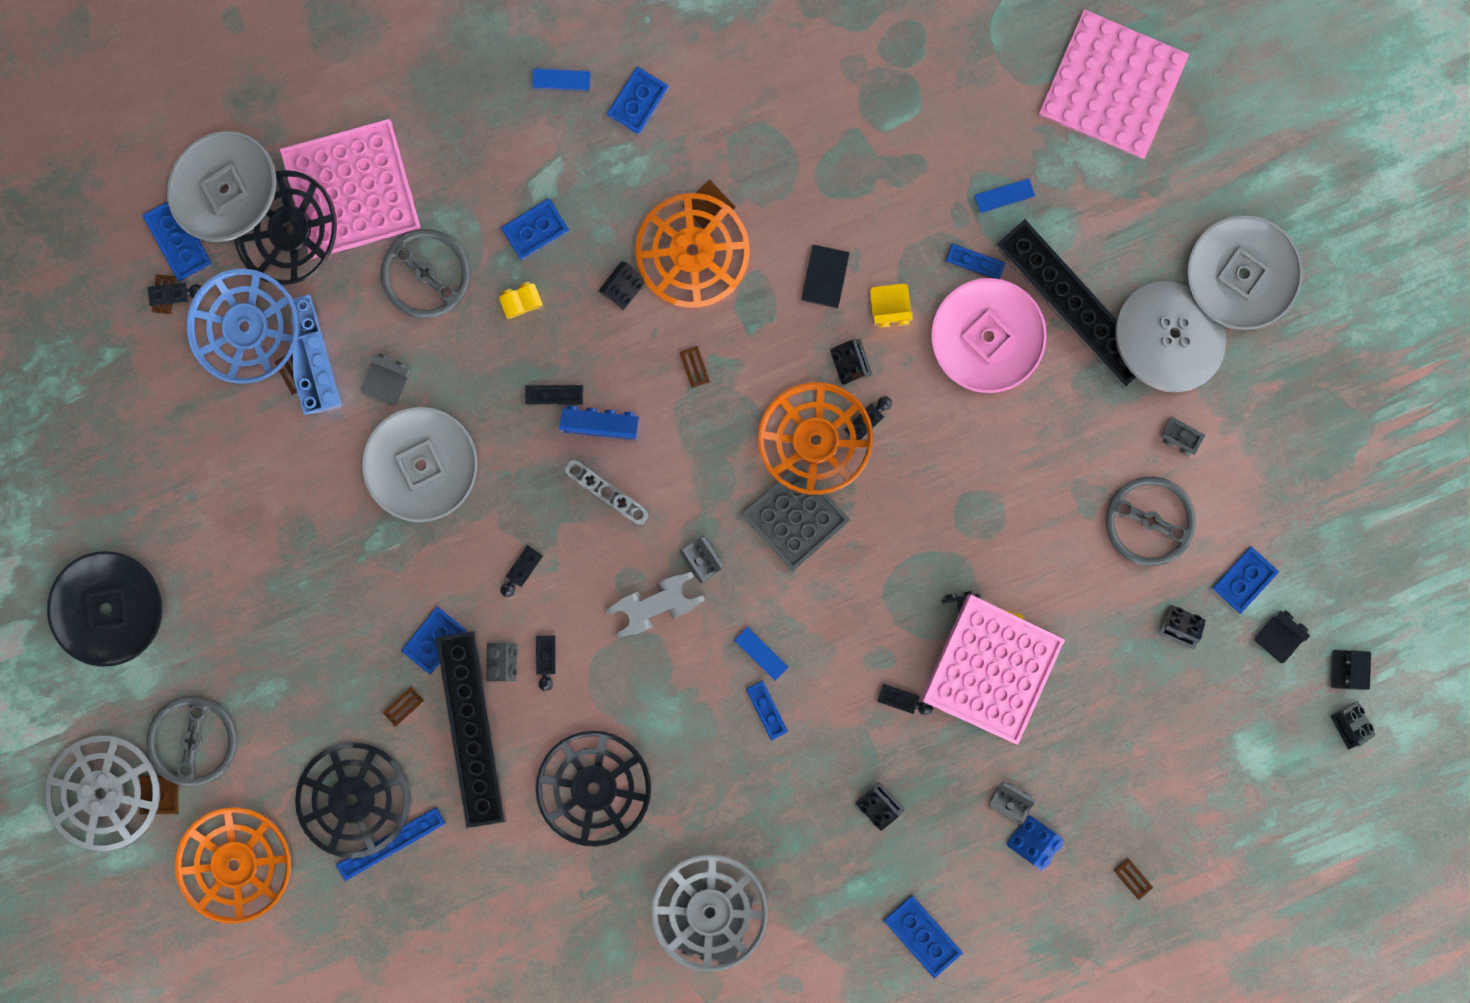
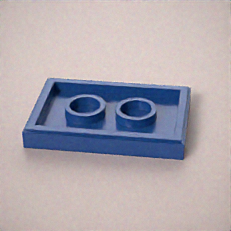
[607,66,669,135]
[500,198,569,260]
[1211,546,1279,614]
[401,606,467,675]

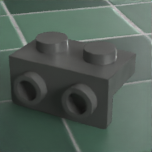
[1160,417,1205,457]
[679,536,724,583]
[487,643,518,682]
[988,781,1036,825]

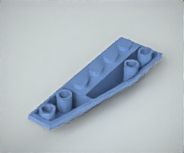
[292,294,343,415]

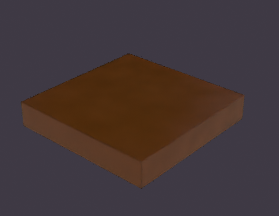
[682,180,736,229]
[139,776,179,814]

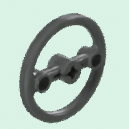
[381,229,470,318]
[1106,476,1196,566]
[146,697,237,787]

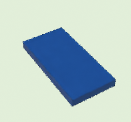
[142,201,212,282]
[883,895,963,979]

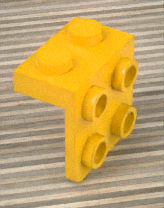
[870,283,913,328]

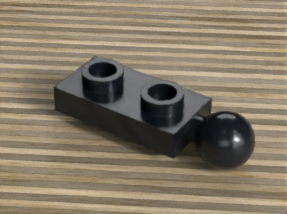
[147,283,202,306]
[844,396,893,440]
[500,545,543,598]
[536,636,556,692]
[877,684,933,716]

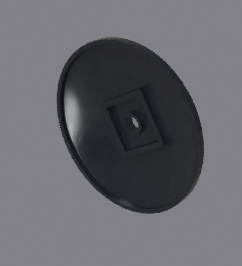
[47,551,163,667]

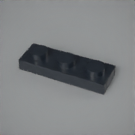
[525,385,583,405]

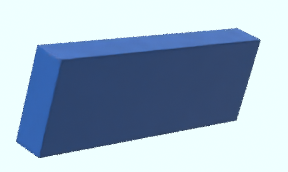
[532,69,591,91]
[975,178,1035,214]
[945,244,1006,279]
[734,627,789,681]
[746,680,788,741]

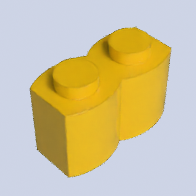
[499,282,543,320]

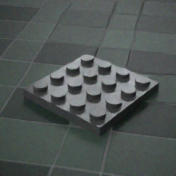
[742,463,850,571]

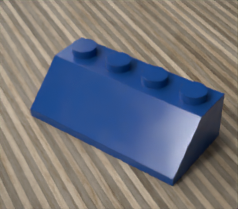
[559,406,639,441]

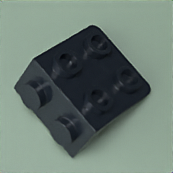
[1255,610,1311,663]

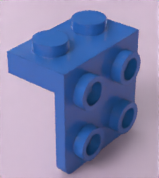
[1007,815,1064,871]

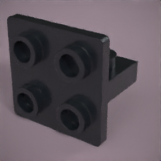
[598,261,645,310]
[830,339,873,385]
[941,590,981,613]
[1159,605,1206,649]
[1331,650,1371,690]
[1331,701,1376,750]
[855,781,905,831]

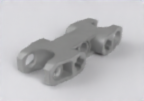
[565,460,649,525]
[606,572,705,639]

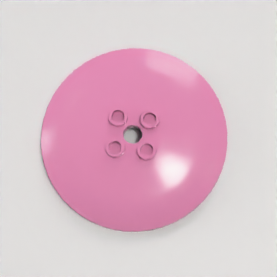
[931,278,1047,393]

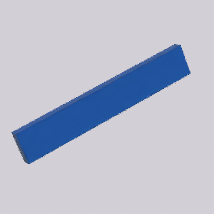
[336,807,446,881]

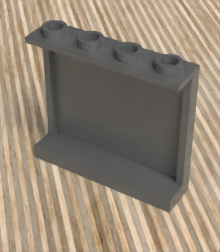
[663,876,754,964]

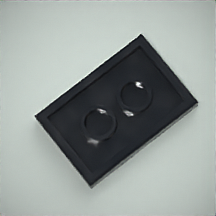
[801,245,850,309]

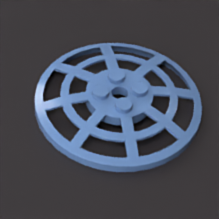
[186,269,299,384]

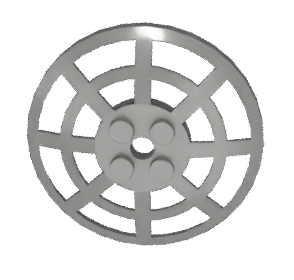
[45,735,160,851]
[652,855,768,972]

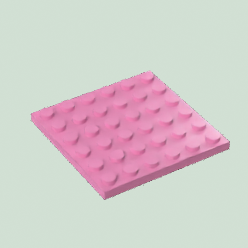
[1039,9,1189,160]
[280,119,421,260]
[920,594,1065,745]

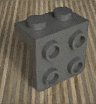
[361,353,411,405]

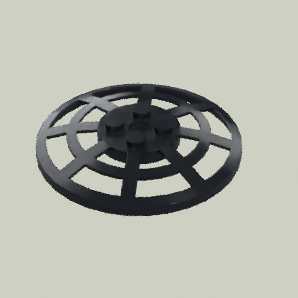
[234,170,337,285]
[535,731,651,847]
[295,742,411,858]

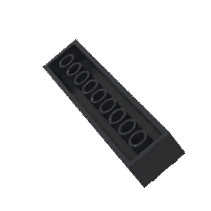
[995,219,1136,389]
[436,631,506,828]

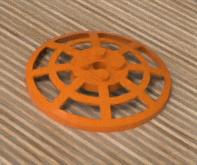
[635,193,750,308]
[758,382,873,495]
[175,807,291,924]

